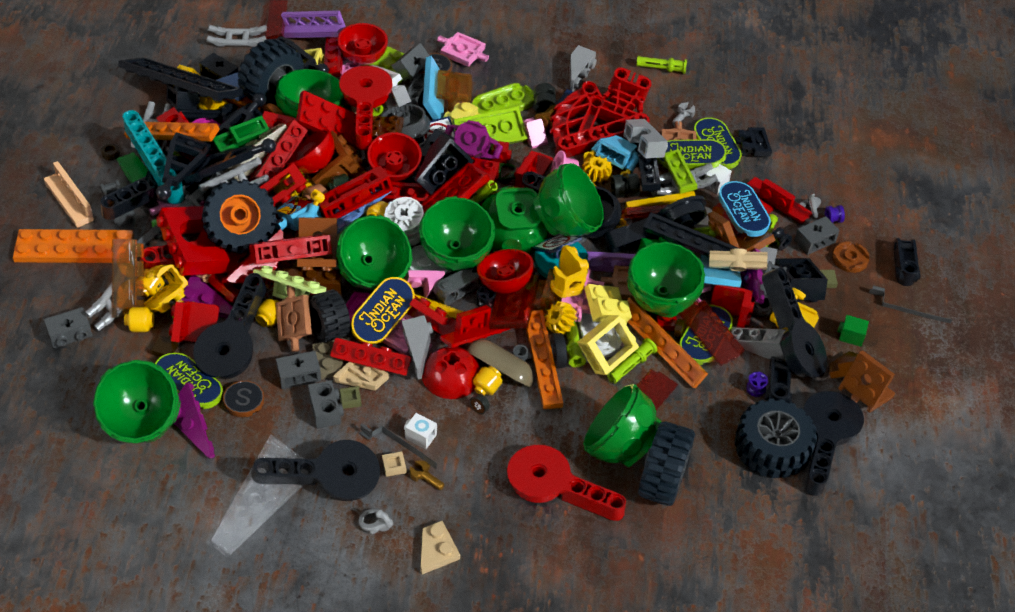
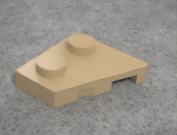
[333,362,389,391]
[421,521,460,574]

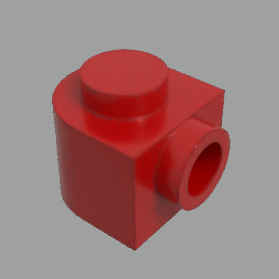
[490,141,512,163]

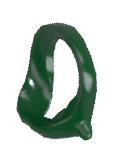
[498,163,517,183]

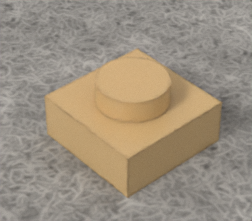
[382,452,406,477]

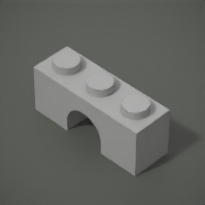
[623,119,668,158]

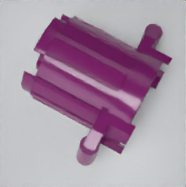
[444,120,503,159]

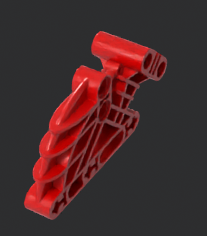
[549,67,652,158]

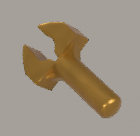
[410,461,445,490]

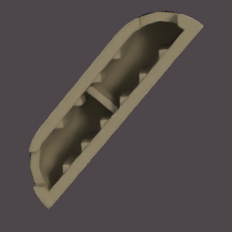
[465,339,534,387]

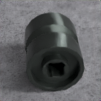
[534,83,556,113]
[610,173,640,198]

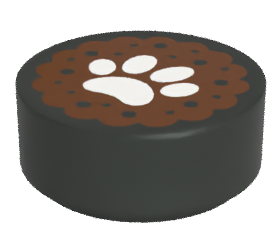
[470,394,490,414]

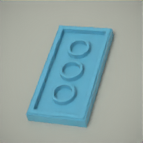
[423,56,446,120]
[700,254,742,287]

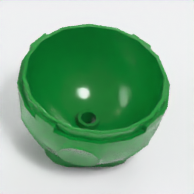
[275,69,346,118]
[533,163,604,237]
[482,186,549,255]
[419,196,495,272]
[336,215,413,292]
[627,242,705,318]
[93,360,181,444]
[583,384,662,467]

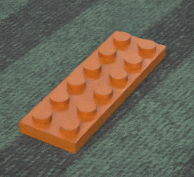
[13,229,134,263]

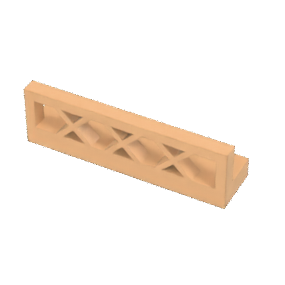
[44,161,94,228]

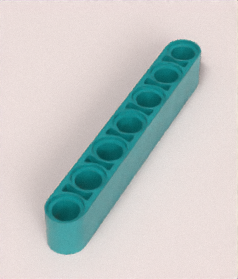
[122,110,184,204]

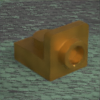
[535,104,557,130]

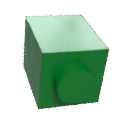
[837,315,869,347]

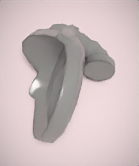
[799,194,821,218]
[358,508,393,534]

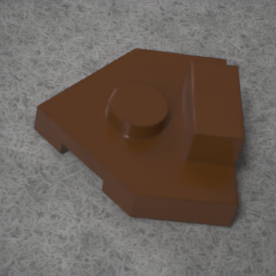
[829,351,858,378]

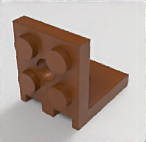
[311,131,366,191]
[707,211,776,252]
[297,217,337,271]
[838,350,895,413]

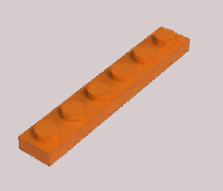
[124,122,220,142]
[627,297,708,388]
[523,310,563,410]

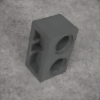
[308,380,344,429]

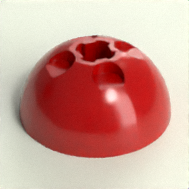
[338,23,388,65]
[287,129,335,174]
[367,132,422,182]
[477,249,534,294]
[422,346,480,399]

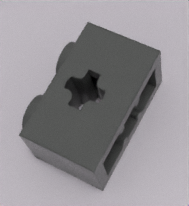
[391,43,430,82]
[794,216,840,255]
[44,307,93,348]
[276,351,321,389]

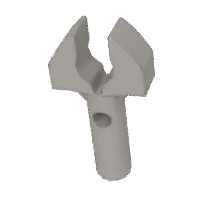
[672,102,695,126]

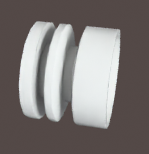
[384,197,424,246]

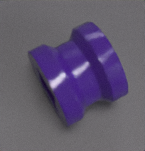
[825,205,845,223]
[746,372,768,397]

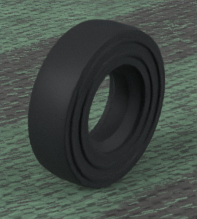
[550,333,567,369]

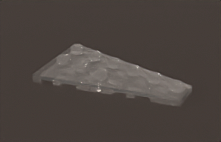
[211,434,309,557]

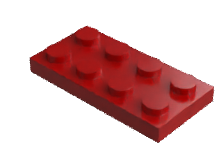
[296,90,359,150]
[421,162,490,213]

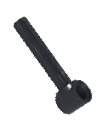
[169,103,238,123]

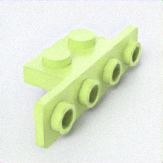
[253,266,326,299]

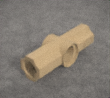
[709,249,768,272]

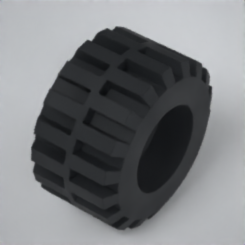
[309,289,350,343]

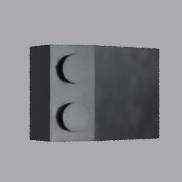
[415,134,474,195]
[775,258,828,302]

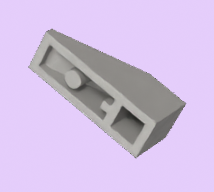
[402,315,433,379]

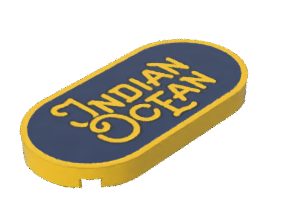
[351,277,415,344]

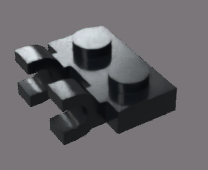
[735,127,772,157]

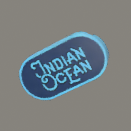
[718,181,771,237]

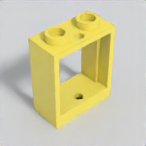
[577,315,639,375]

